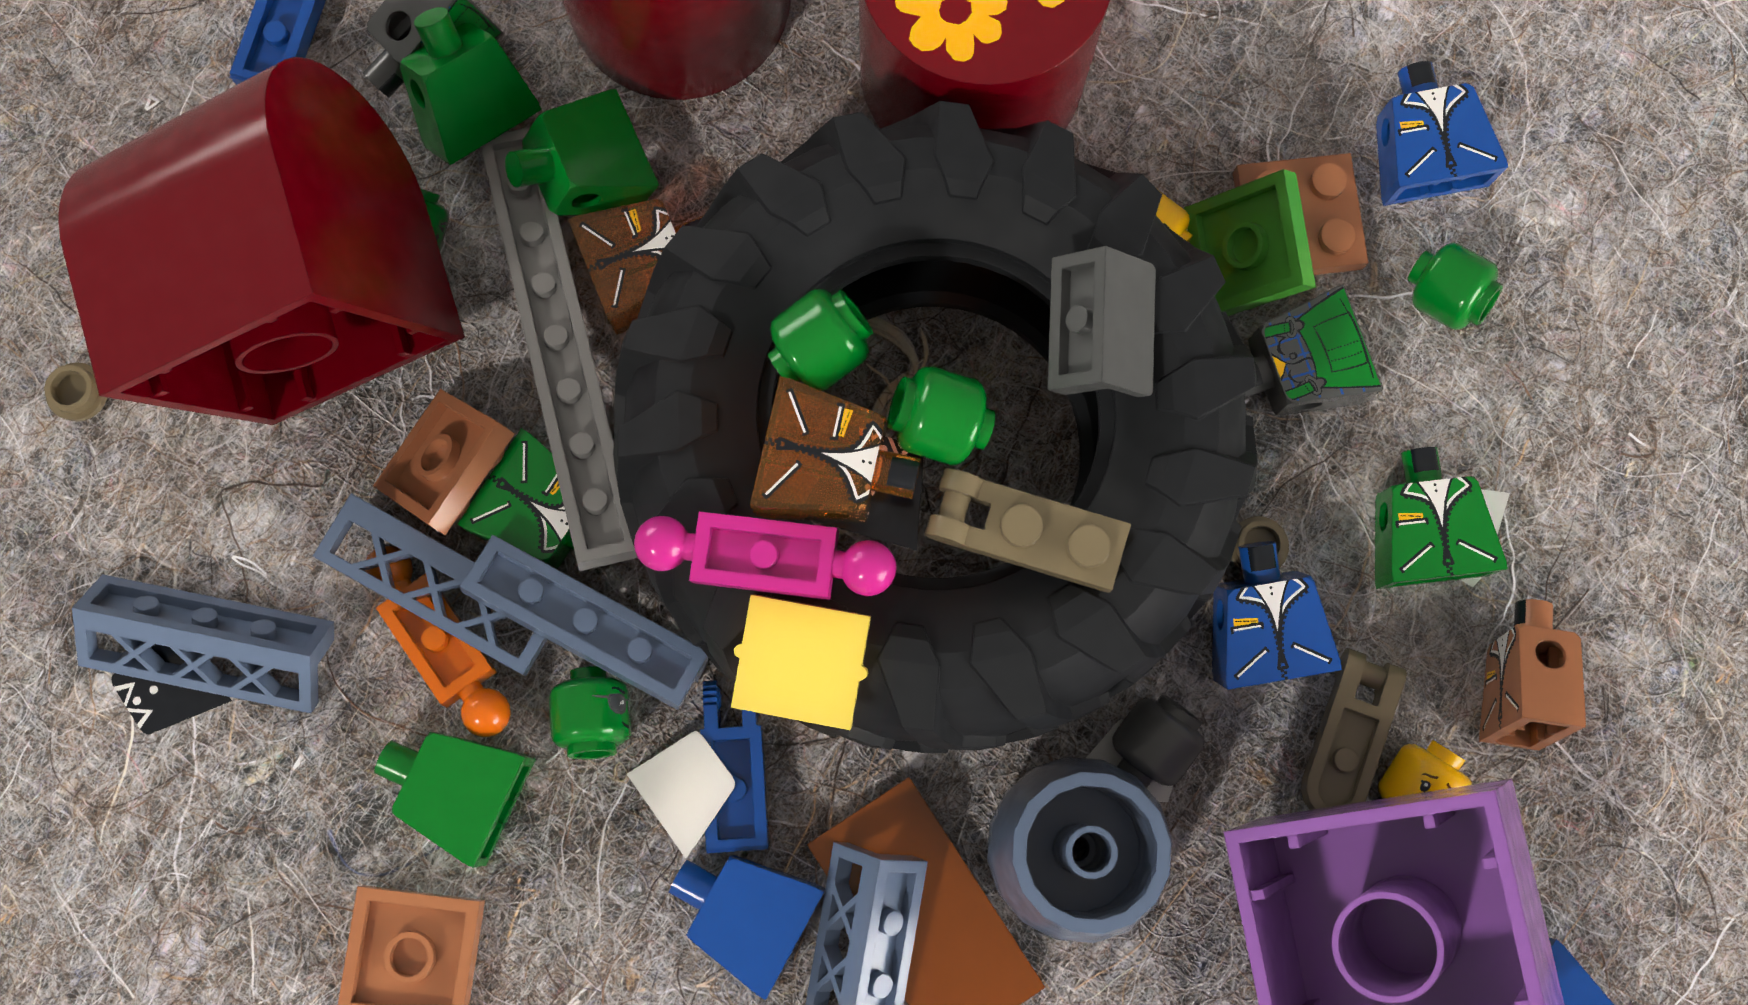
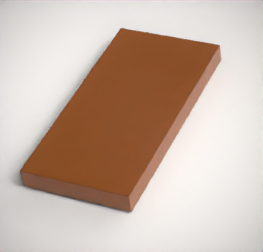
[807,777,1046,1005]

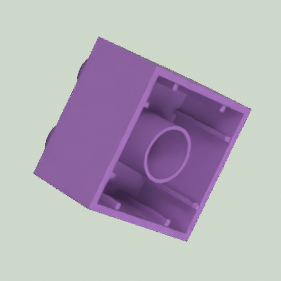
[1224,779,1564,1005]

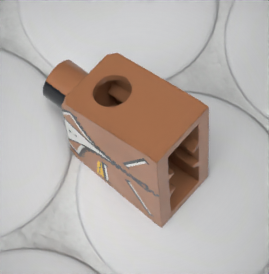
[1479,599,1586,751]

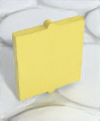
[731,594,871,730]

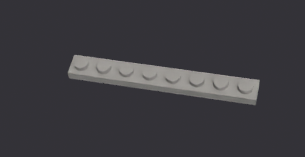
[481,127,638,571]

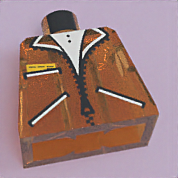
[568,199,704,335]
[750,376,921,522]

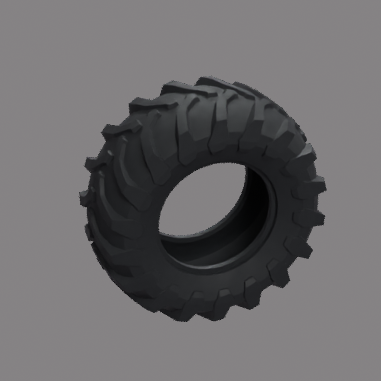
[613,101,1258,753]

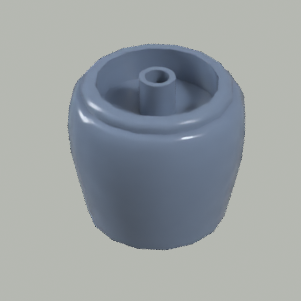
[987,757,1172,943]

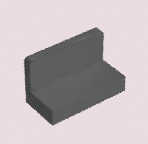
[1048,246,1156,397]

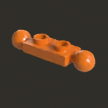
[365,546,511,737]

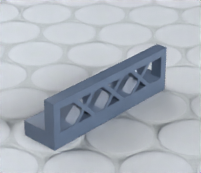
[313,493,548,676]
[460,535,708,710]
[72,574,334,713]
[805,842,928,1005]

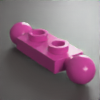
[634,511,896,600]

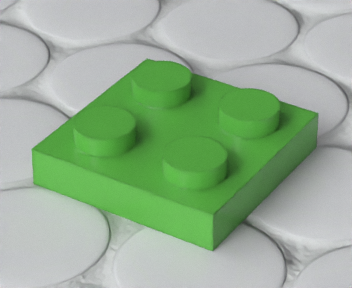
[1184,169,1316,316]

